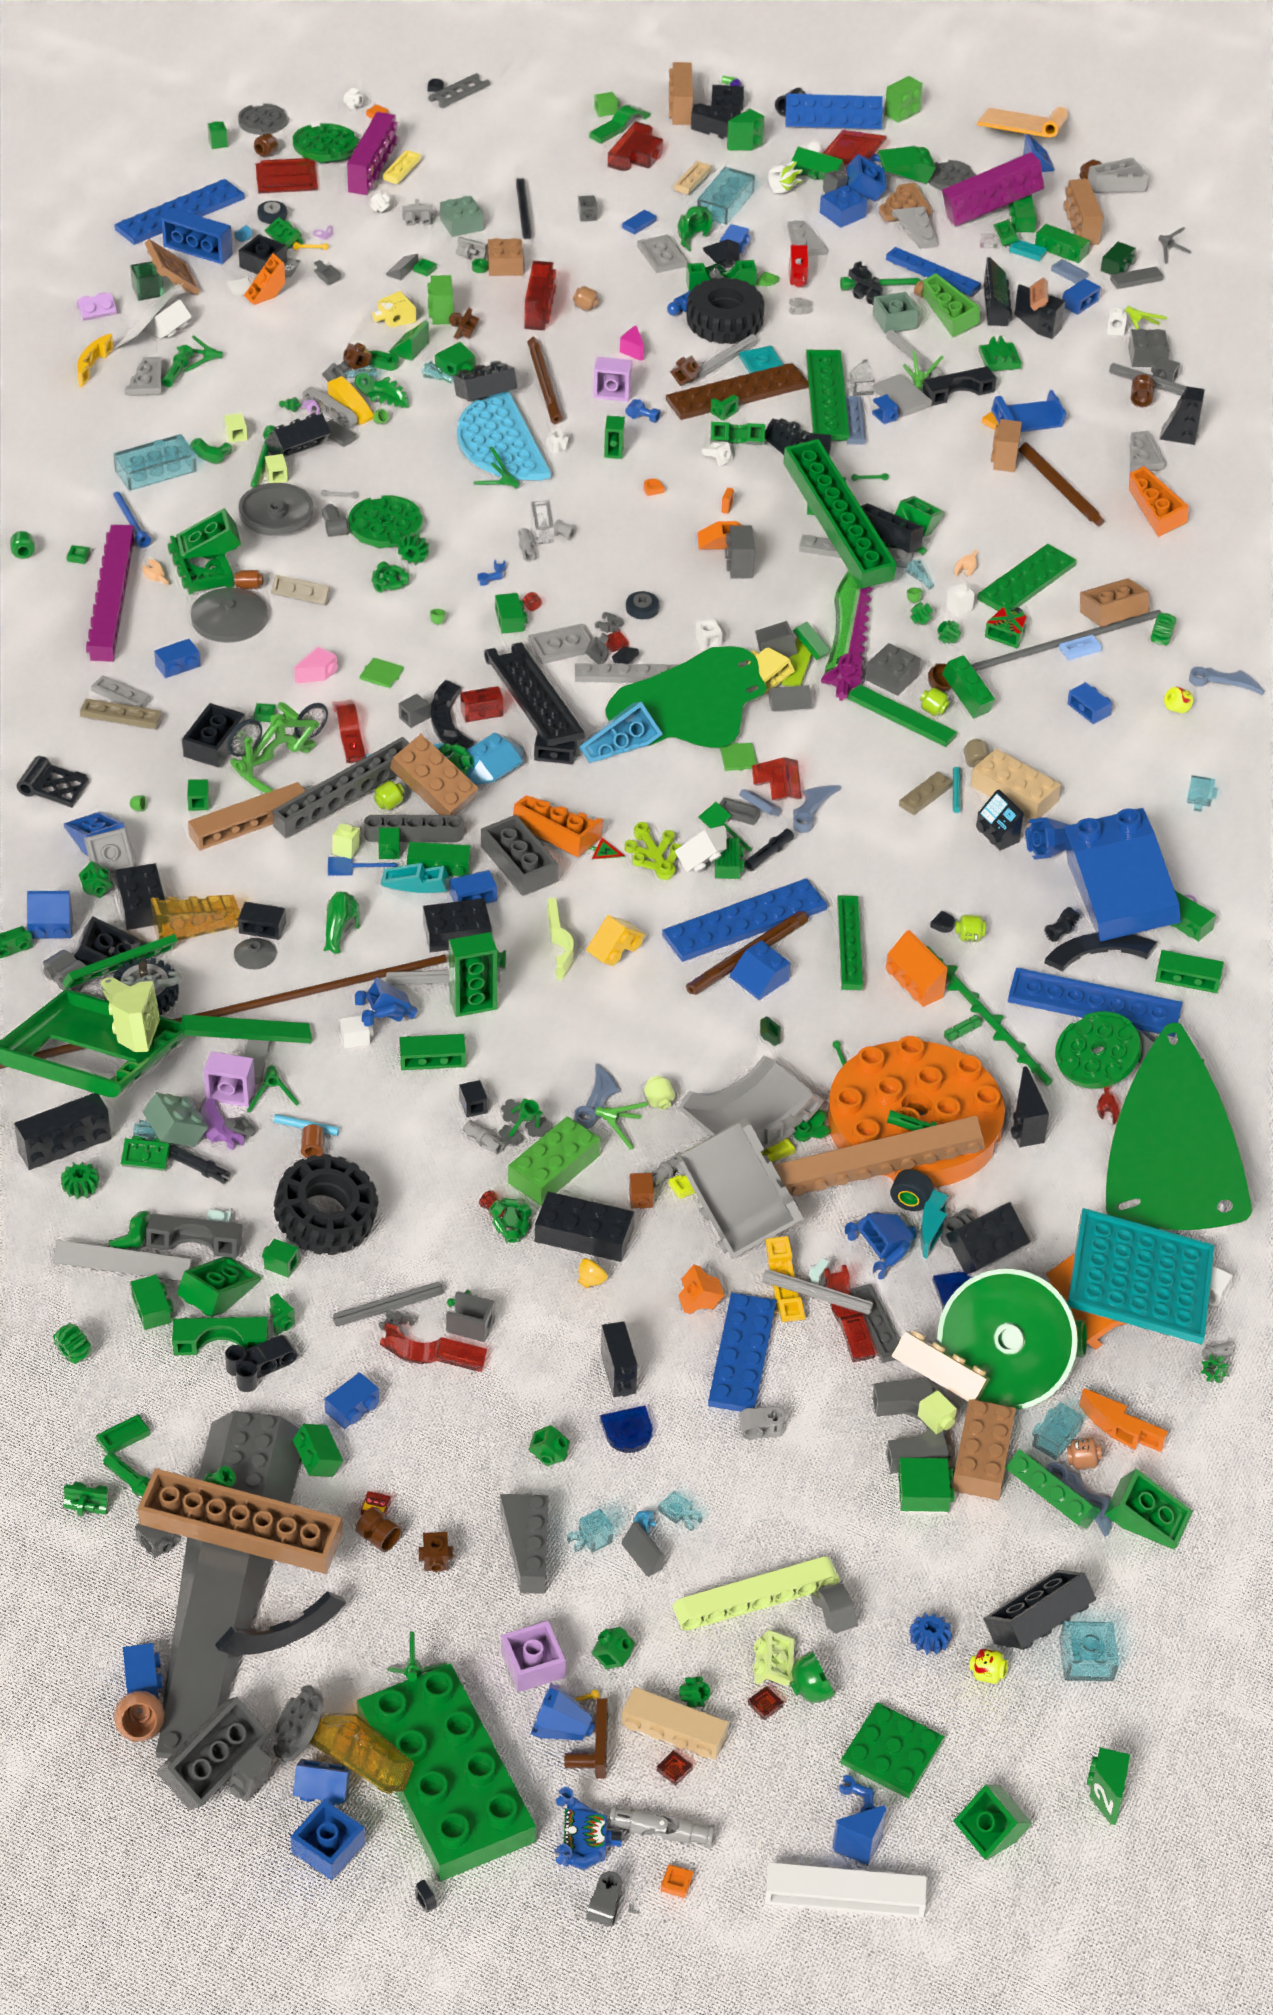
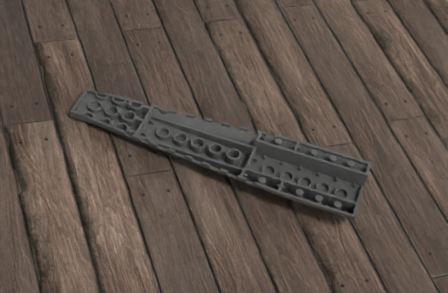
[156,1411,301,1759]

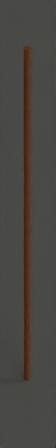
[0,954,447,1069]

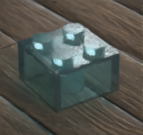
[1059,1621,1119,1681]

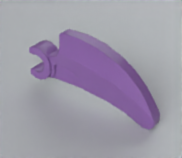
[200,1099,244,1150]

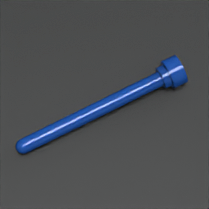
[113,491,151,548]

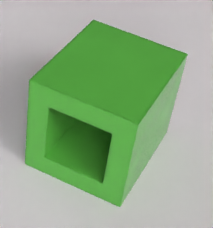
[594,92,620,117]

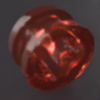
[523,592,542,611]

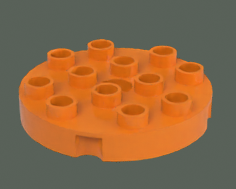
[827,1036,1005,1187]

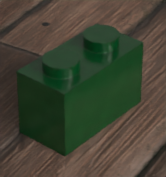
[1100,241,1136,275]

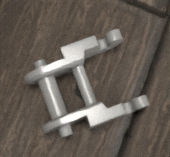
[789,298,811,315]

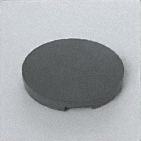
[238,103,287,135]
[928,160,976,191]
[273,1685,323,1762]

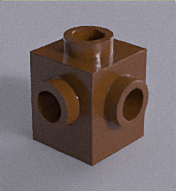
[343,343,372,371]
[670,355,702,386]
[418,1532,453,1572]

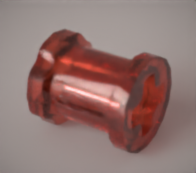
[479,1190,505,1218]

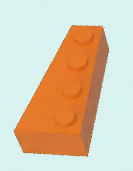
[513,795,603,857]

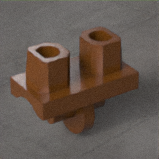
[449,307,479,339]

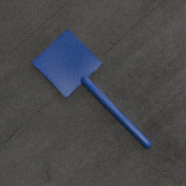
[328,857,398,876]

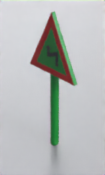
[589,838,625,859]

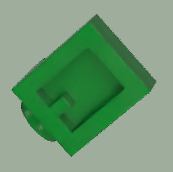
[711,394,739,421]
[269,1293,295,1335]

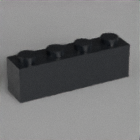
[861,503,923,553]

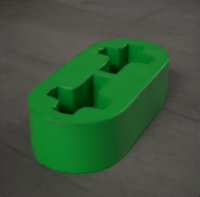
[369,350,399,371]

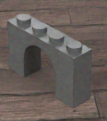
[872,1378,952,1474]

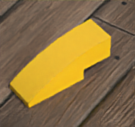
[327,376,373,425]

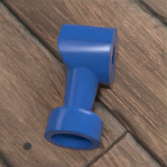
[625,399,661,423]

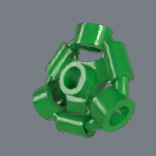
[371,561,409,593]
[438,743,474,775]
[489,1198,532,1243]

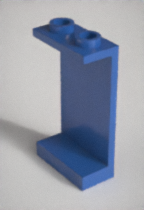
[991,390,1066,432]

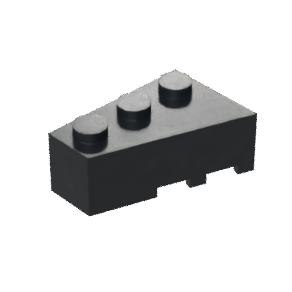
[691,103,742,139]
[1159,386,1205,445]

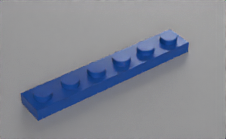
[886,247,981,296]

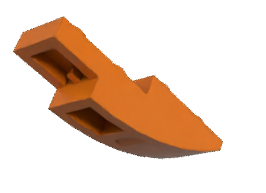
[1079,1388,1168,1452]

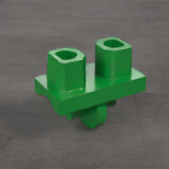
[63,1481,108,1516]

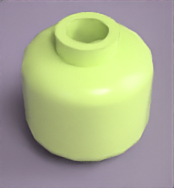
[644,1076,675,1110]

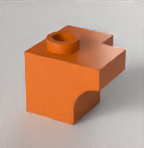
[678,1264,725,1314]

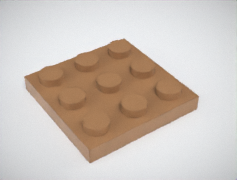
[145,239,201,295]

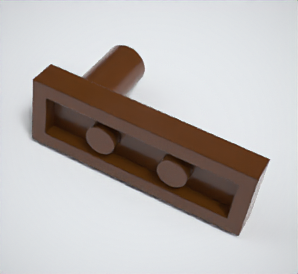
[564,1698,608,1779]

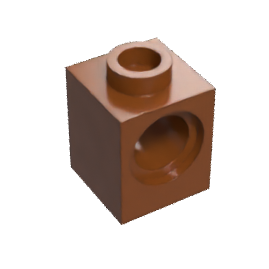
[629,1173,654,1209]

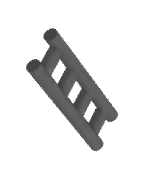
[428,73,490,108]

